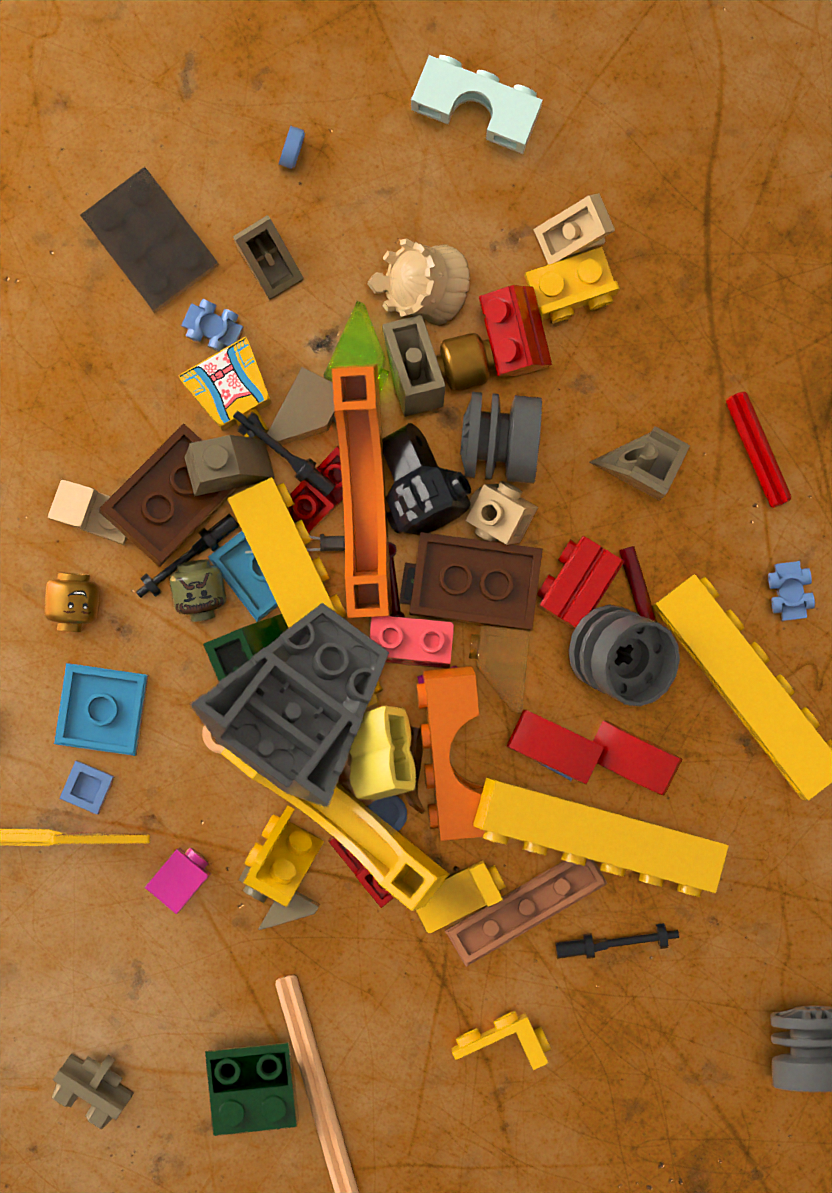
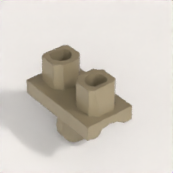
[52,1054,134,1129]

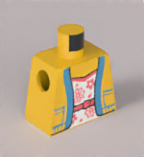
[178,336,272,438]

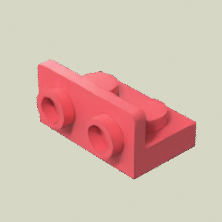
[370,616,454,669]

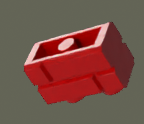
[479,285,552,376]
[537,536,625,630]

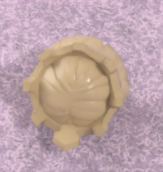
[367,238,470,325]

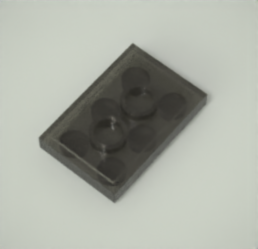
[80,167,219,313]

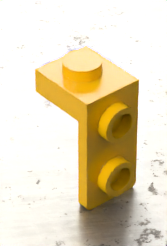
[416,860,506,933]
[451,1011,552,1070]

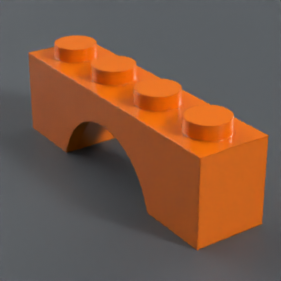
[416,666,485,841]

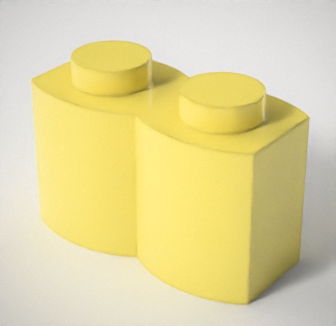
[349,706,416,800]

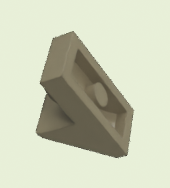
[238,866,320,930]

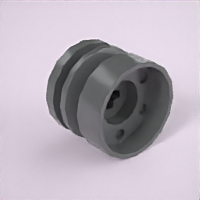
[460,392,542,484]
[569,605,680,706]
[770,1006,832,1092]

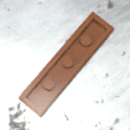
[445,858,608,967]

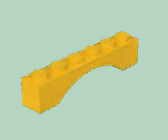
[221,748,449,911]

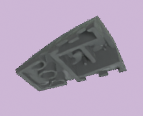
[190,603,389,807]

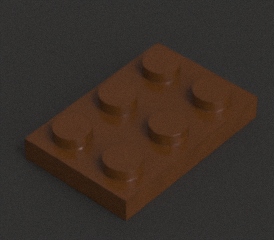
[99,423,236,567]
[409,532,543,631]

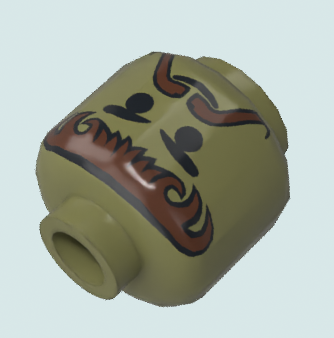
[169,559,226,622]

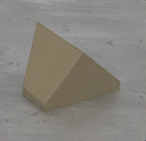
[589,426,690,501]

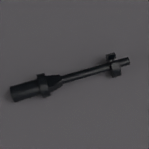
[233,410,336,497]
[136,513,239,598]
[555,923,679,959]

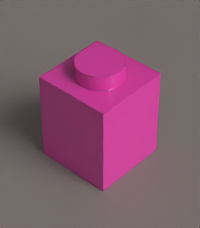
[145,847,211,914]

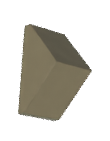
[233,215,304,300]

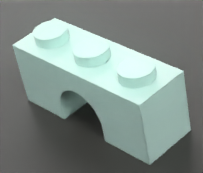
[411,55,543,154]

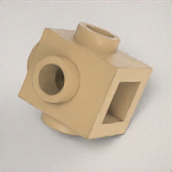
[466,481,538,545]

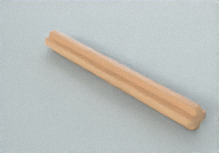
[275,975,359,1193]

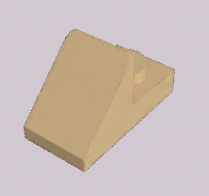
[533,193,615,265]
[47,479,127,545]

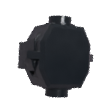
[382,423,471,535]

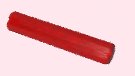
[726,391,791,508]

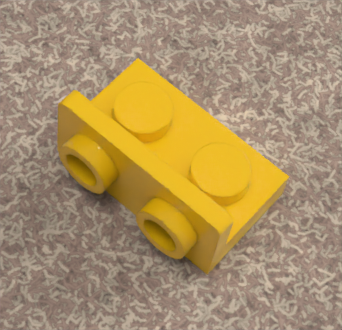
[525,247,620,323]
[243,805,324,907]

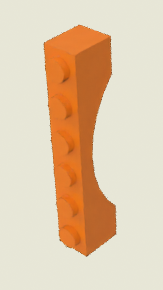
[332,364,393,618]

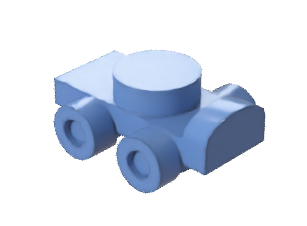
[181,299,244,352]
[768,561,815,621]

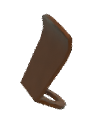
[404,726,426,814]

